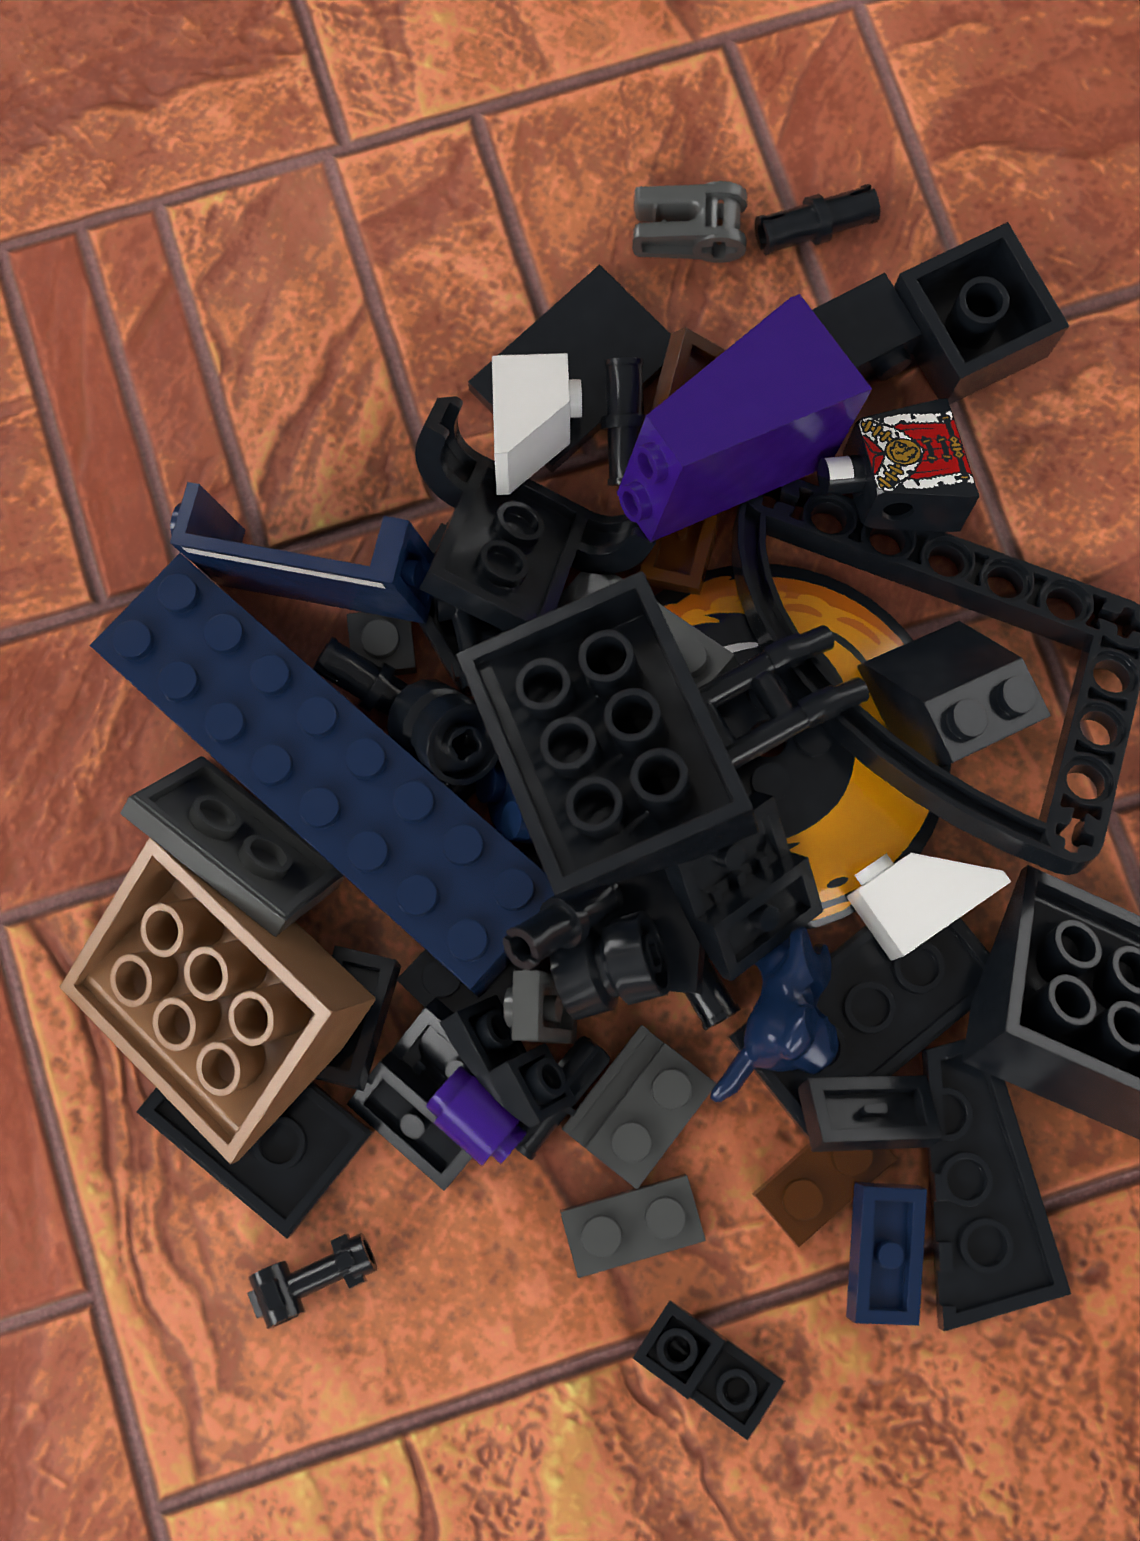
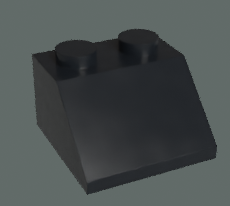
[857,621,1051,768]

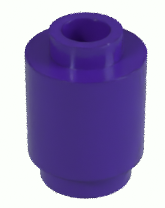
[425,1066,527,1166]

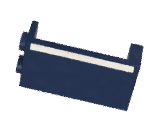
[170,482,434,624]

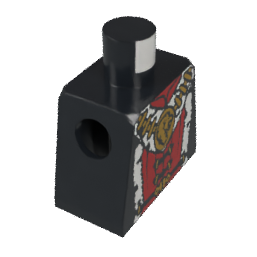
[817,398,979,532]

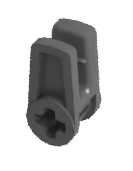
[632,181,747,263]

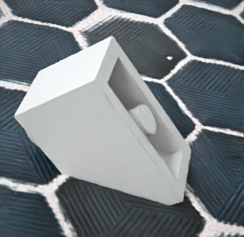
[492,353,582,495]
[846,853,1011,961]

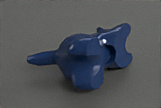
[711,927,838,1102]

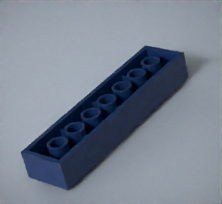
[90,553,554,998]

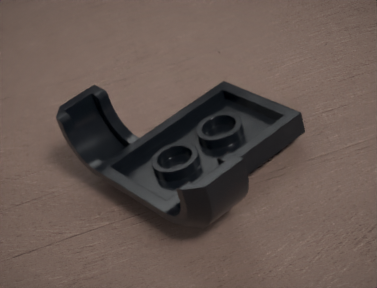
[415,396,656,632]

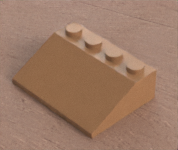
[60,837,376,1164]

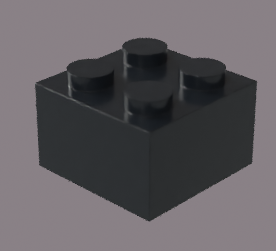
[894,222,1069,404]

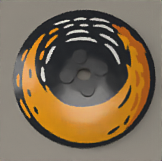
[655,564,951,930]

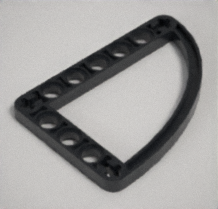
[732,479,1140,875]

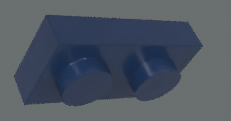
[846,1182,927,1326]

